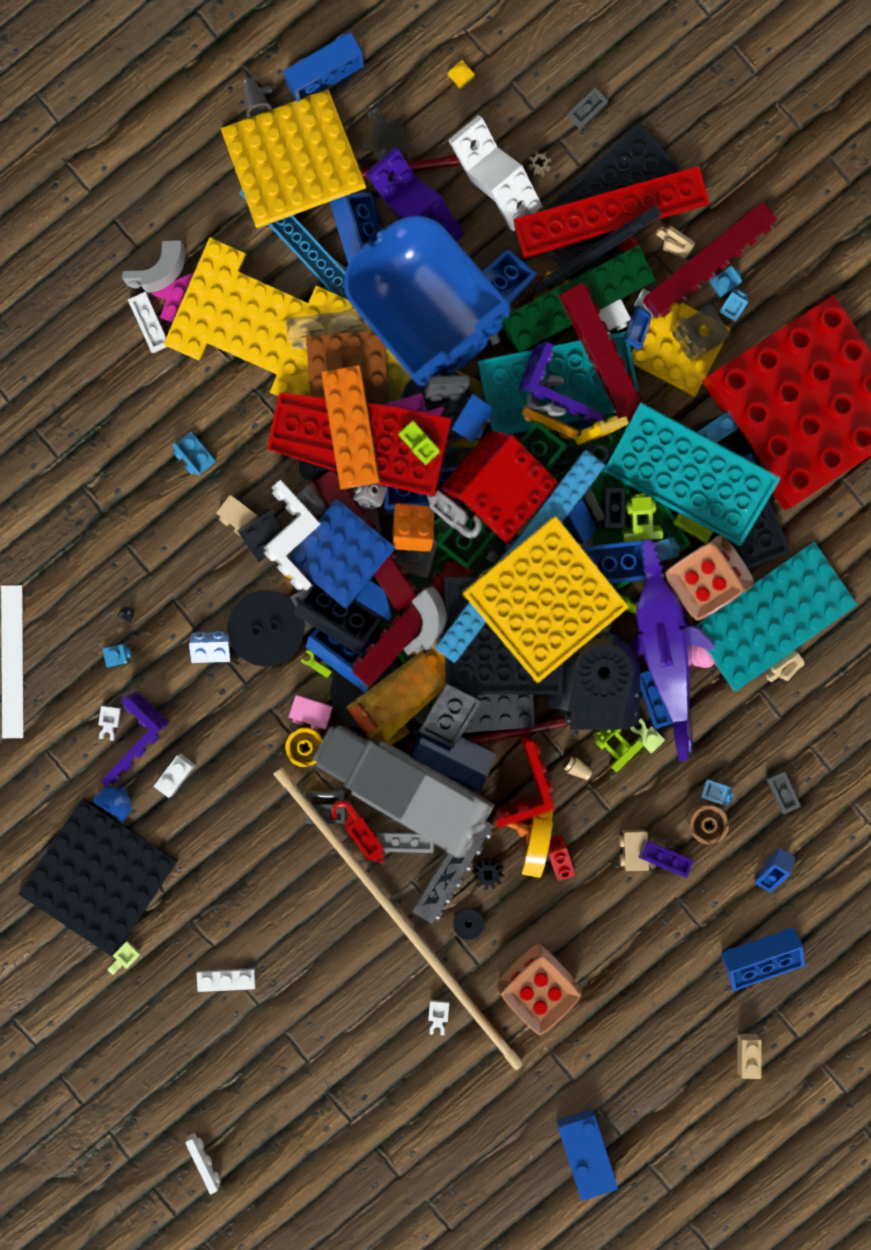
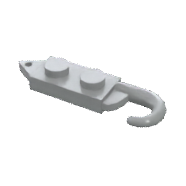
[427,490,481,538]

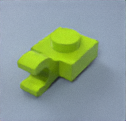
[300,650,333,678]

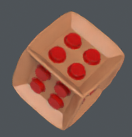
[665,535,754,621]
[497,943,582,1035]

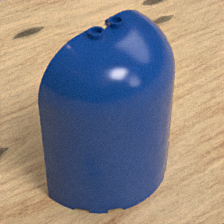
[344,216,510,386]

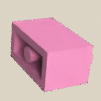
[289,694,333,731]

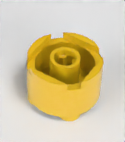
[285,727,324,767]

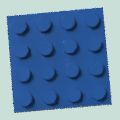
[288,499,395,608]

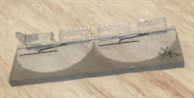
[285,310,365,349]

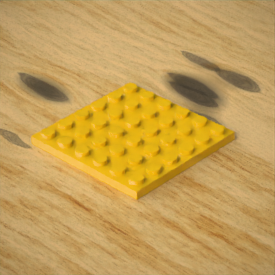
[220,89,366,228]
[462,516,628,683]

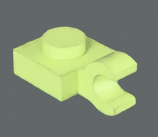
[108,941,141,975]

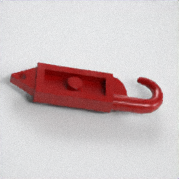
[331,800,384,864]

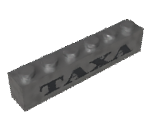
[413,820,494,923]

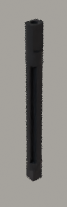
[532,204,662,296]

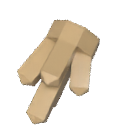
[657,226,695,259]
[766,650,804,682]

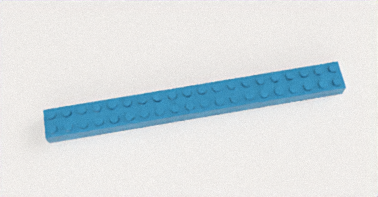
[239,190,348,300]
[435,451,605,663]

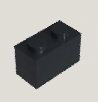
[601,488,625,529]

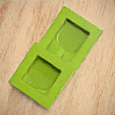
[398,421,440,465]

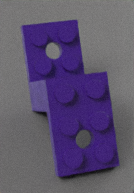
[366,147,465,242]

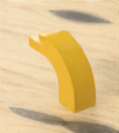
[522,811,553,878]

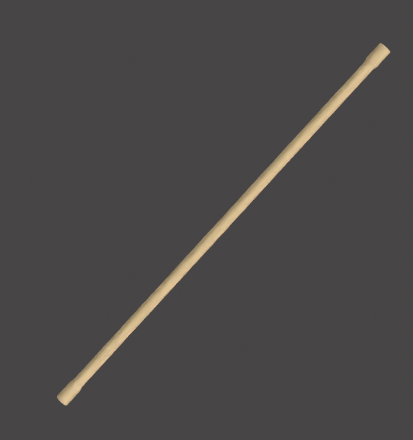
[273,767,524,1070]

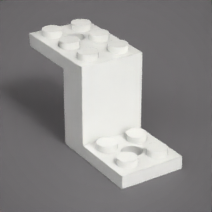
[448,115,543,231]
[263,480,320,590]

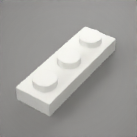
[128,292,167,353]
[197,968,256,992]
[185,1133,221,1195]

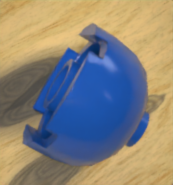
[93,786,132,822]

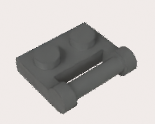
[306,788,345,824]

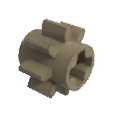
[528,151,551,177]

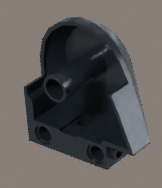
[545,632,640,730]

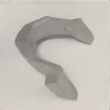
[527,375,566,416]

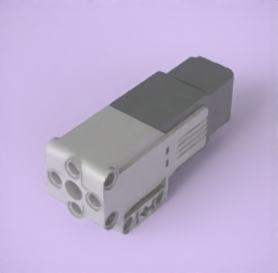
[313,725,495,858]

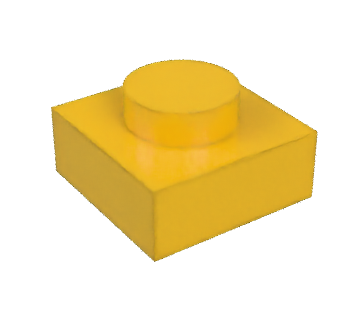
[448,60,475,89]

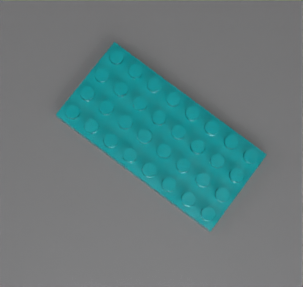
[477,332,639,435]
[603,402,781,546]
[694,542,857,692]

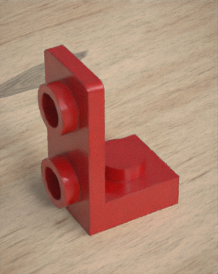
[548,834,575,881]

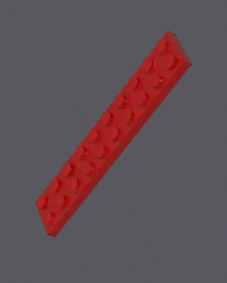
[513,166,710,258]

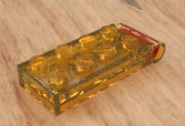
[346,651,445,738]

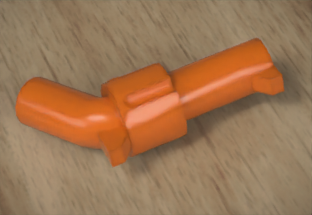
[506,822,531,845]

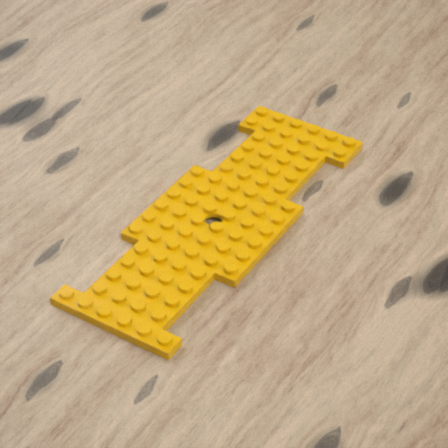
[163,237,487,468]

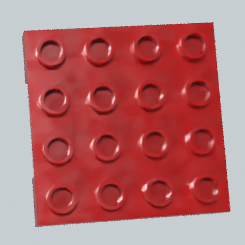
[701,295,871,510]

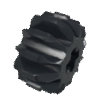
[472,857,504,890]

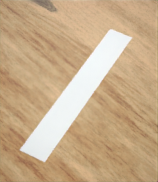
[1,586,23,738]

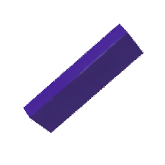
[638,840,693,878]

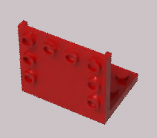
[439,431,559,543]
[493,735,555,828]

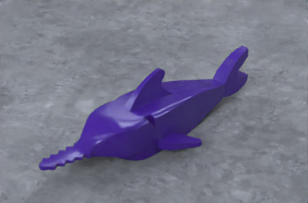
[631,539,715,761]

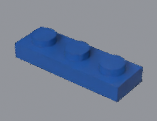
[640,670,673,729]

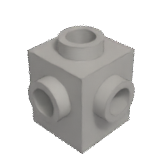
[353,484,387,509]

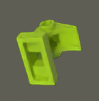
[621,494,663,542]
[592,730,644,772]

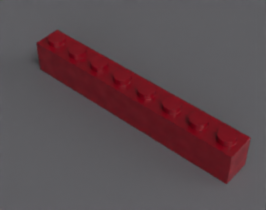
[642,202,778,319]
[558,283,643,431]
[314,470,418,610]
[351,559,474,687]

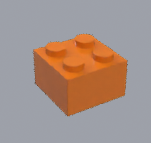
[392,504,434,552]

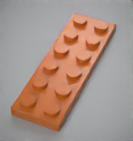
[321,365,380,489]

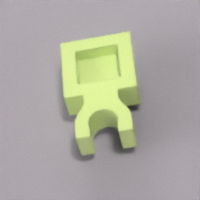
[630,718,665,754]

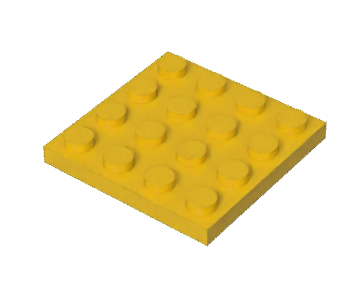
[631,303,731,397]

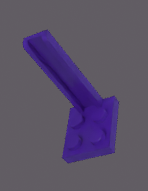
[517,342,603,424]
[102,691,169,787]

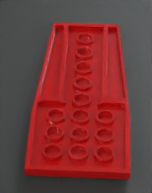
[267,393,452,497]

